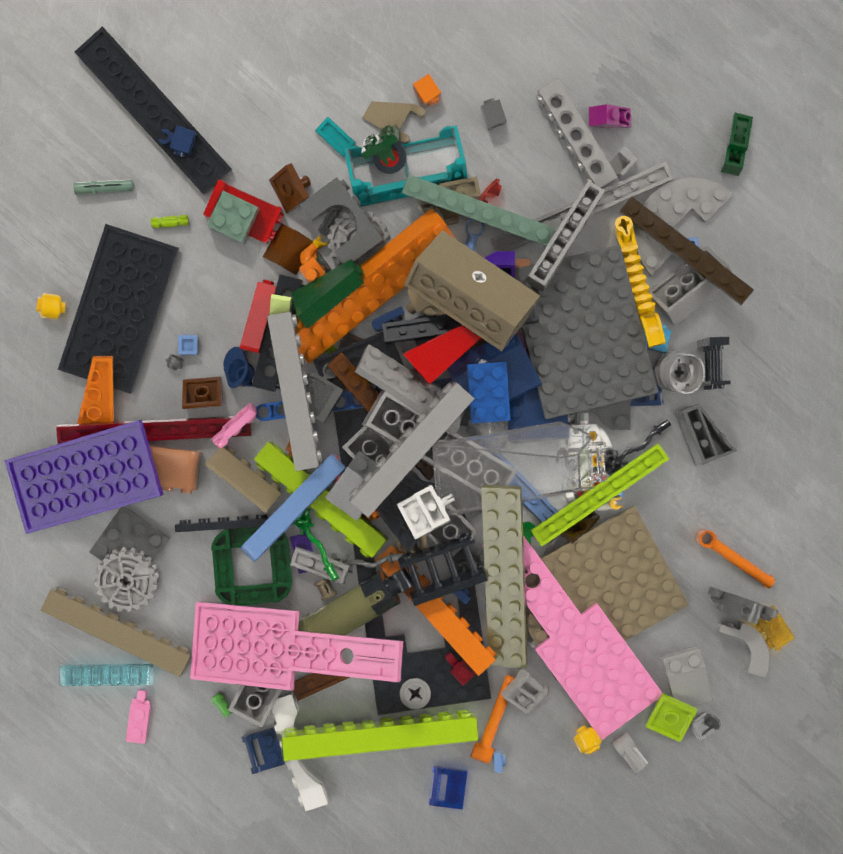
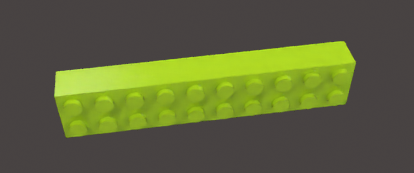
[281,709,478,761]

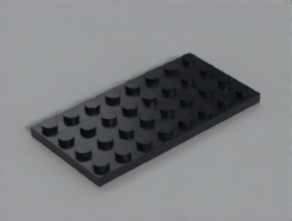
[57,224,180,394]

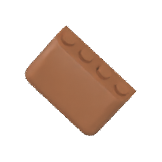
[149,445,202,494]

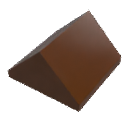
[263,223,313,275]
[182,376,224,409]

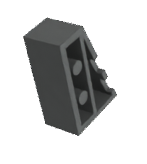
[675,404,737,466]

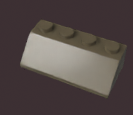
[205,445,282,513]

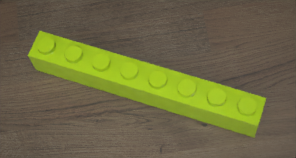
[254,441,389,558]

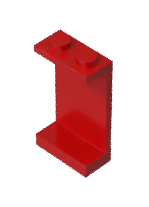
[203,179,284,245]

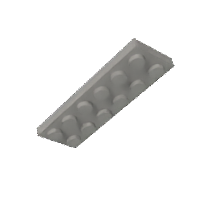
[355,345,465,434]

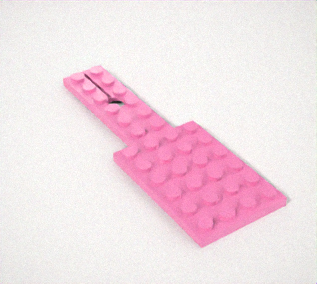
[483,535,662,740]
[190,602,403,690]

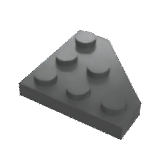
[591,400,631,430]
[89,506,170,560]

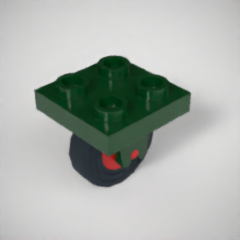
[361,124,407,174]

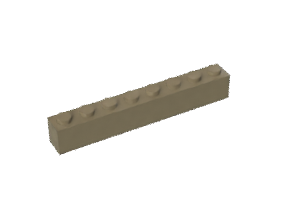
[40,587,192,677]

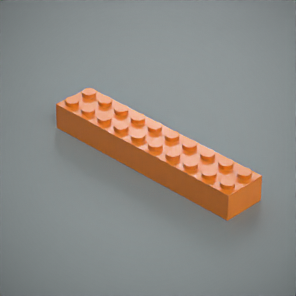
[295,208,456,364]

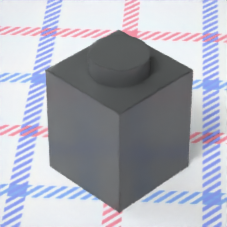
[480,98,507,130]

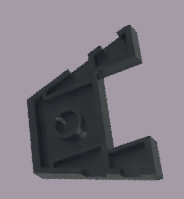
[375,475,451,552]

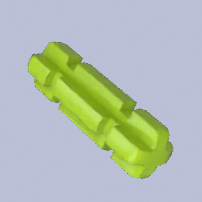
[151,215,189,228]

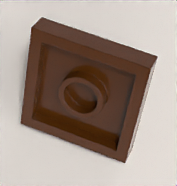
[269,163,311,214]

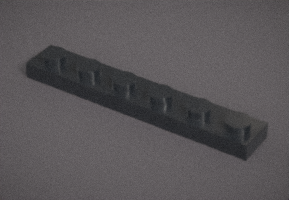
[175,514,270,532]

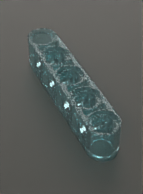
[59,664,153,686]

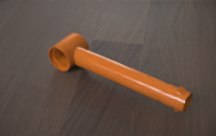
[696,529,775,589]
[470,675,515,764]

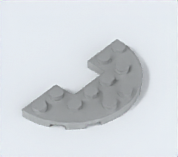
[634,177,733,276]

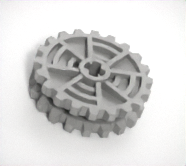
[327,209,390,266]
[94,547,159,612]

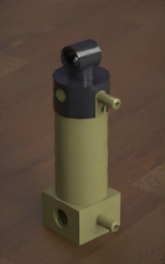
[298,567,413,635]

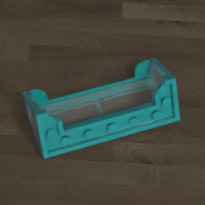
[344,125,468,207]

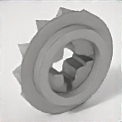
[400,678,431,709]

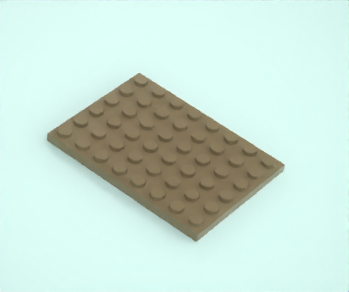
[524,505,689,680]

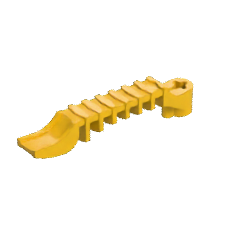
[615,216,666,348]

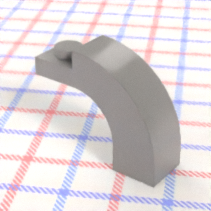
[716,621,770,678]

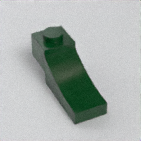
[720,112,753,176]

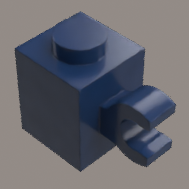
[158,125,197,157]

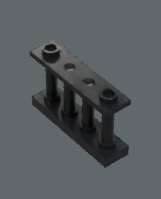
[697,337,731,390]
[398,533,488,606]

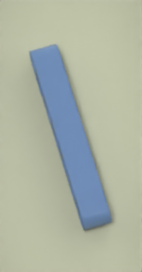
[240,454,346,562]

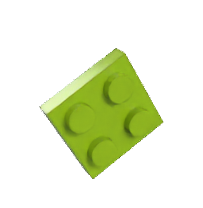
[645,693,697,742]

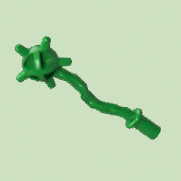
[292,508,339,581]

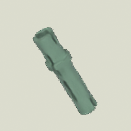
[73,179,133,195]

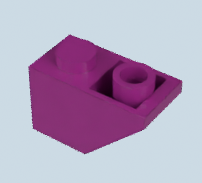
[589,104,632,128]

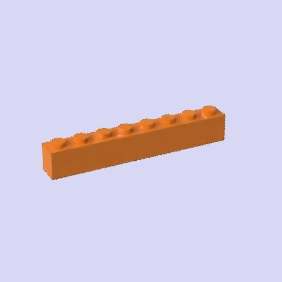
[375,545,496,676]

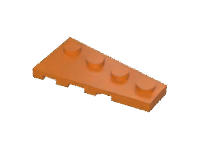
[77,356,114,424]

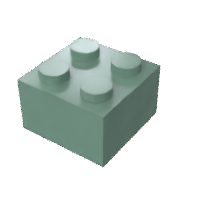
[207,191,260,244]

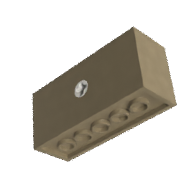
[404,230,540,351]

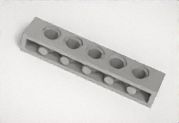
[536,79,618,188]
[527,181,605,292]

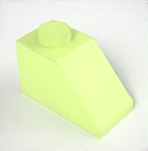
[269,294,293,315]

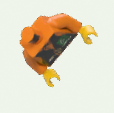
[299,235,332,283]

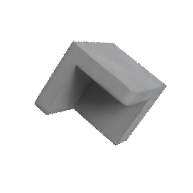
[609,146,638,178]

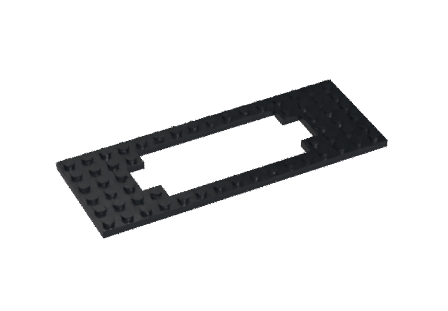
[334,408,491,715]

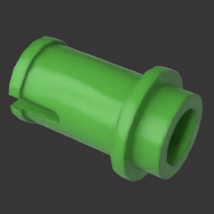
[211,692,232,718]

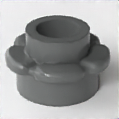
[165,354,184,371]

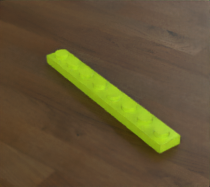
[530,443,669,547]

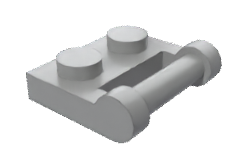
[501,669,549,714]

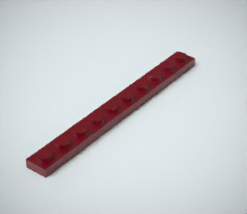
[56,416,251,444]

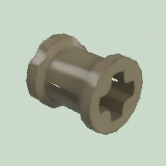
[314,578,337,601]

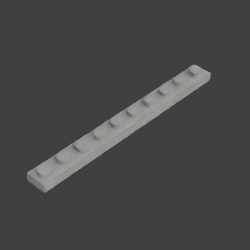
[490,161,673,251]

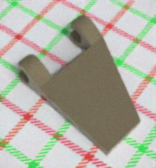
[362,101,426,144]

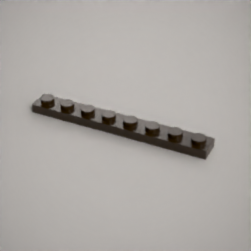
[620,196,754,306]

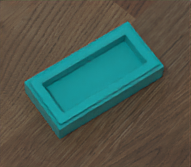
[315,117,356,157]

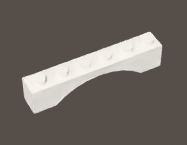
[270,692,328,811]

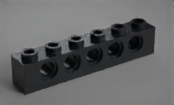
[252,274,305,392]

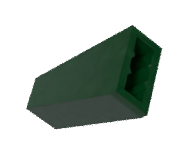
[292,259,364,328]

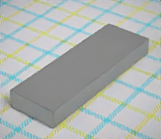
[290,546,350,584]

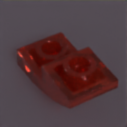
[478,178,502,203]

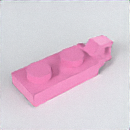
[212,403,257,448]
[126,689,151,744]

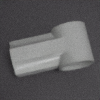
[611,732,648,773]

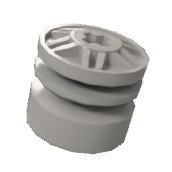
[654,351,705,394]

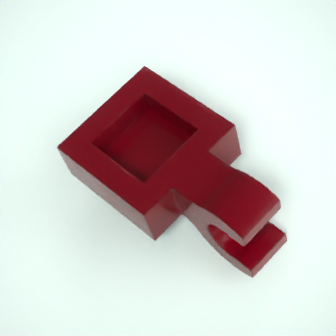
[445,652,476,685]

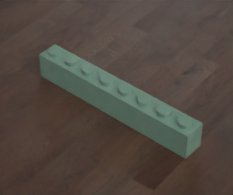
[402,175,555,246]

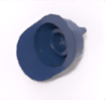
[223,347,255,388]

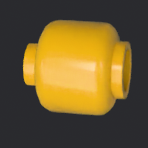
[36,293,65,319]
[573,725,602,755]

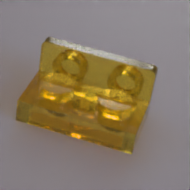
[755,605,795,651]

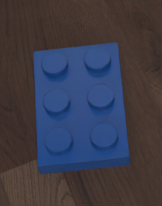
[467,362,510,423]

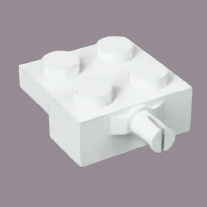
[397,485,455,540]

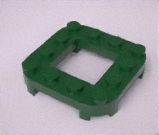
[211,527,292,605]

